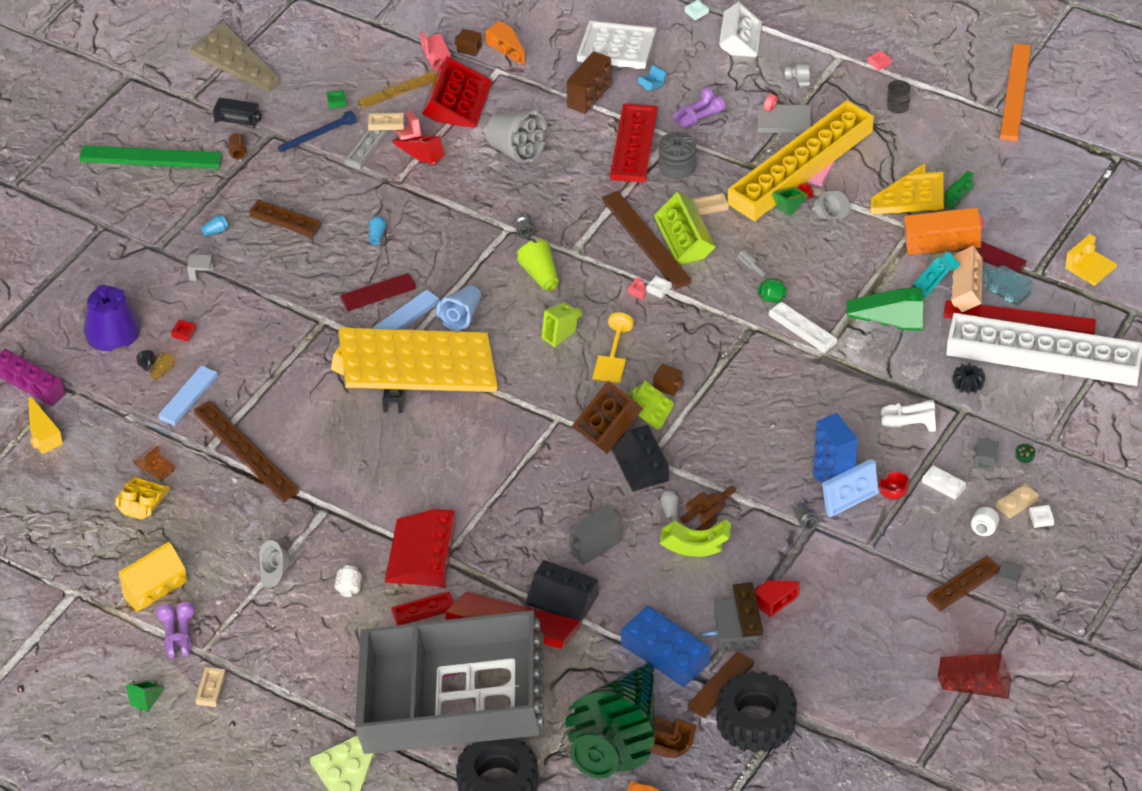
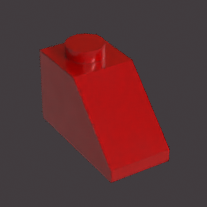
[754,580,800,618]

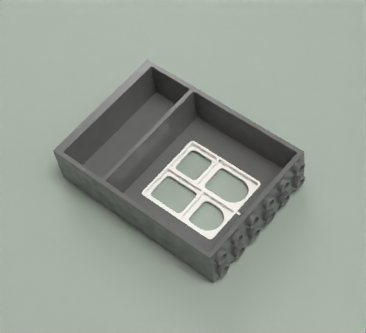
[355,610,544,754]

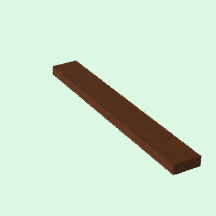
[602,191,691,290]
[194,401,299,502]

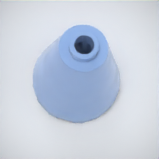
[437,285,481,331]

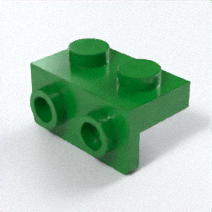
[944,170,974,209]

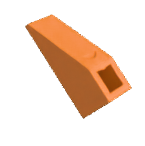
[485,20,525,66]

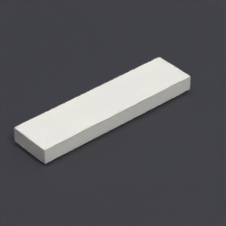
[769,301,837,353]

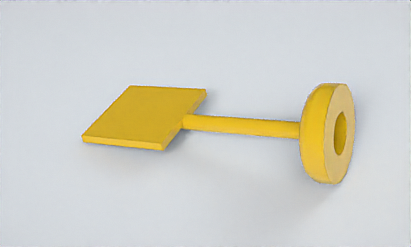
[592,312,634,383]

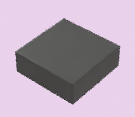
[996,562,1022,586]

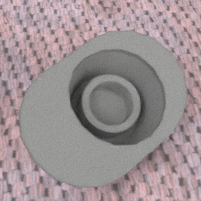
[811,191,850,220]
[259,540,290,588]

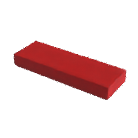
[391,591,454,625]

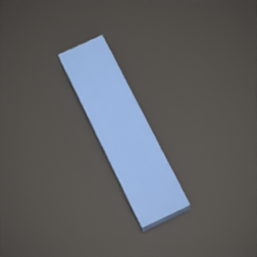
[372,289,440,330]
[158,366,218,426]

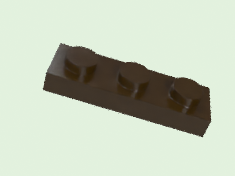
[732,582,763,637]

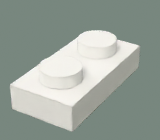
[922,465,966,500]

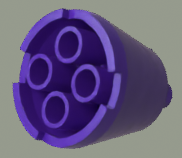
[83,284,140,351]

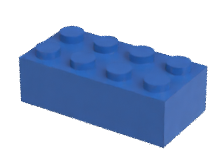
[812,413,858,484]
[621,605,711,688]

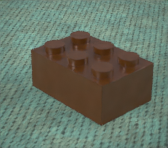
[567,51,613,114]
[572,381,643,454]

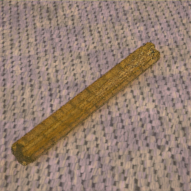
[358,71,436,109]

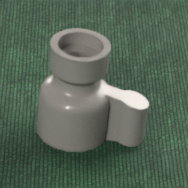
[784,63,810,87]

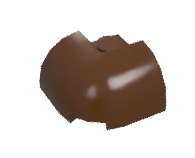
[647,716,696,759]

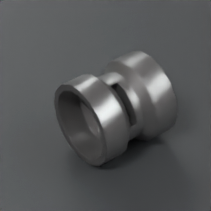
[514,213,534,239]

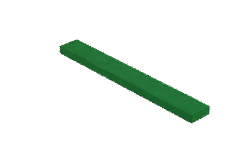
[79,145,222,169]

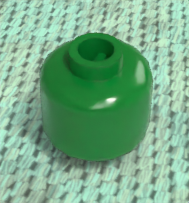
[758,278,787,303]

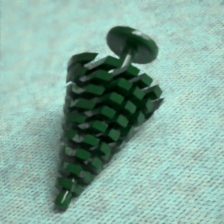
[566,663,654,779]

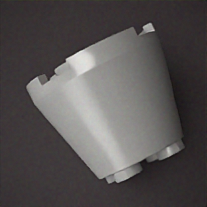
[484,110,547,163]

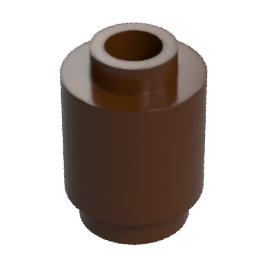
[228,133,247,159]

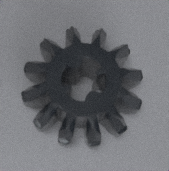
[952,363,985,395]

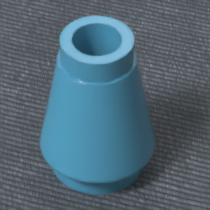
[200,215,229,237]
[369,217,387,245]

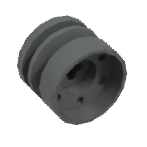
[659,132,696,179]

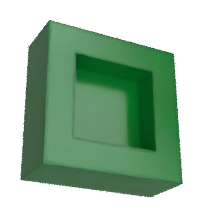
[327,90,346,108]

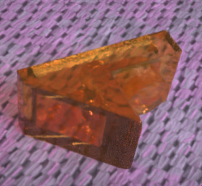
[133,446,175,481]

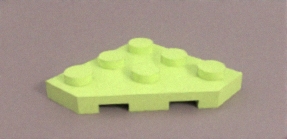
[310,735,376,791]

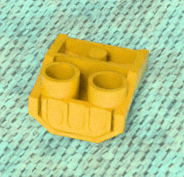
[115,476,170,520]

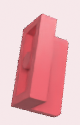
[394,111,421,140]

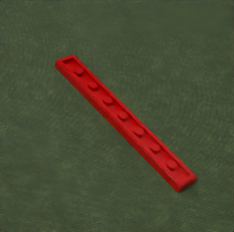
[943,300,1096,335]

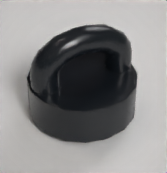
[136,350,156,371]

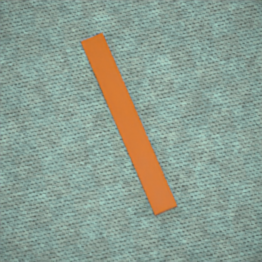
[1000,43,1031,141]

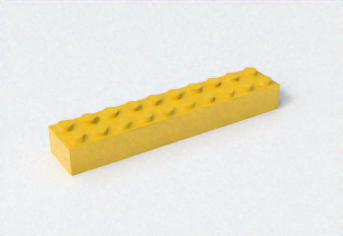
[728,100,874,221]

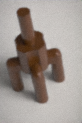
[680,486,736,531]

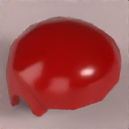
[879,472,909,500]

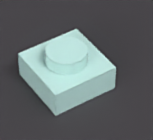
[685,0,709,20]

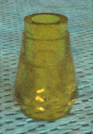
[149,352,175,380]

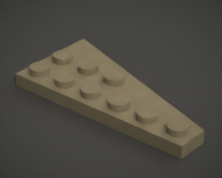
[190,22,280,93]

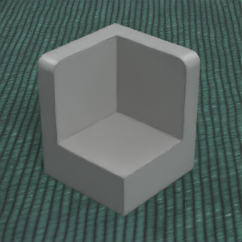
[187,254,213,281]

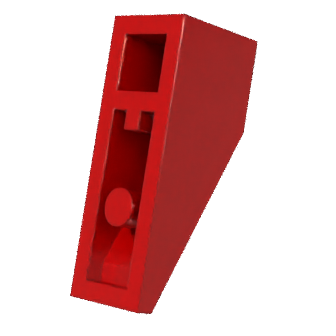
[392,135,445,164]

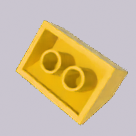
[119,542,187,612]

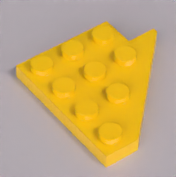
[871,164,944,214]

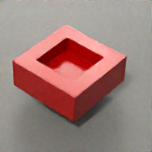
[171,319,197,342]

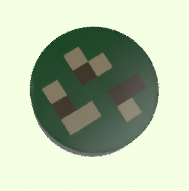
[1015,444,1036,463]

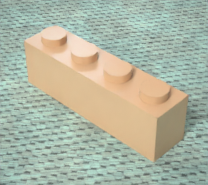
[951,246,983,312]

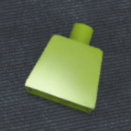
[541,302,582,347]

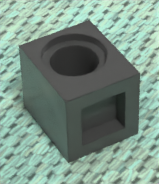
[974,438,999,472]

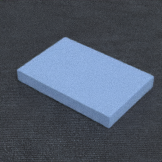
[822,459,879,517]

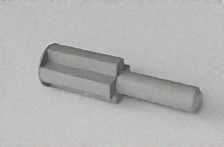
[737,250,766,277]

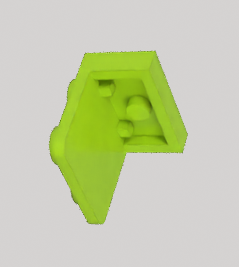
[628,381,674,430]

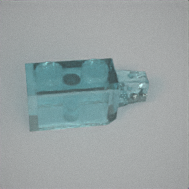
[982,266,1032,306]

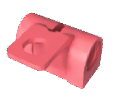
[420,31,451,71]

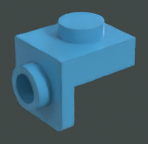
[637,65,667,91]

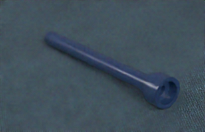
[278,110,357,152]

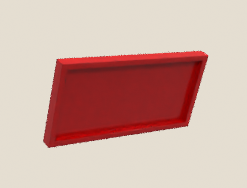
[445,591,581,649]

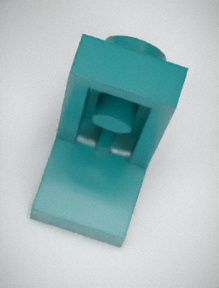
[911,251,960,298]

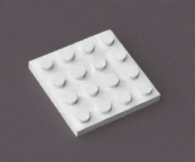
[577,21,657,69]

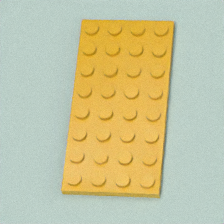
[338,328,497,392]

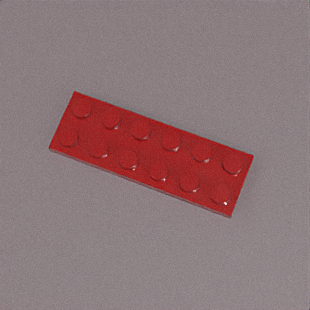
[610,103,658,183]

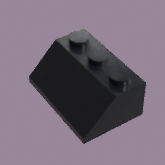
[612,425,669,492]
[526,560,599,623]

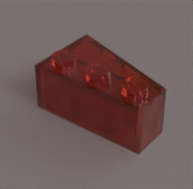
[938,653,1012,699]

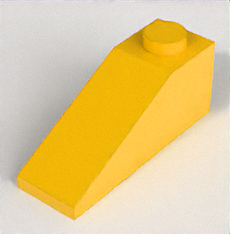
[28,397,63,454]

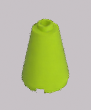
[516,239,559,291]

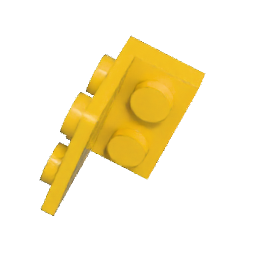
[1065,234,1117,286]

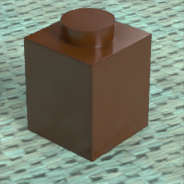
[455,29,482,56]
[653,364,684,396]

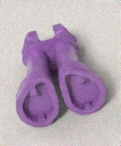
[672,86,726,129]
[156,602,195,658]

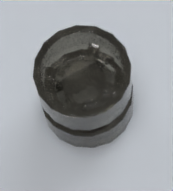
[887,80,911,114]

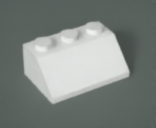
[719,2,762,57]

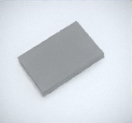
[757,104,811,133]

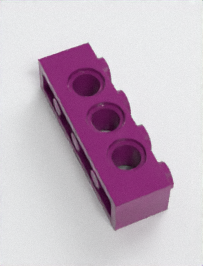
[0,348,65,406]

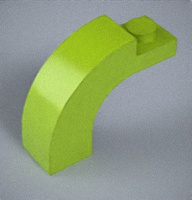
[659,519,731,557]

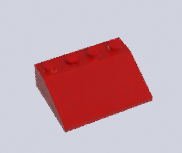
[422,56,492,128]
[385,509,456,587]

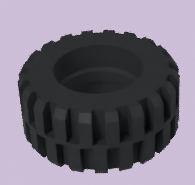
[716,671,797,753]
[456,738,539,791]

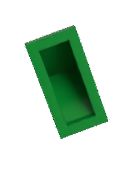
[772,187,808,216]
[126,680,164,712]

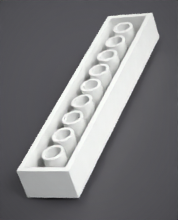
[946,313,1142,386]

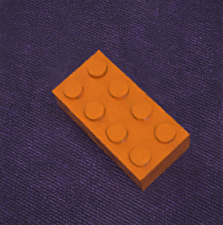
[904,208,981,256]

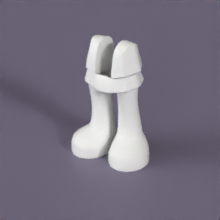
[881,400,936,432]

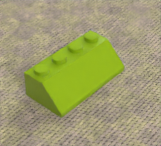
[653,191,716,265]

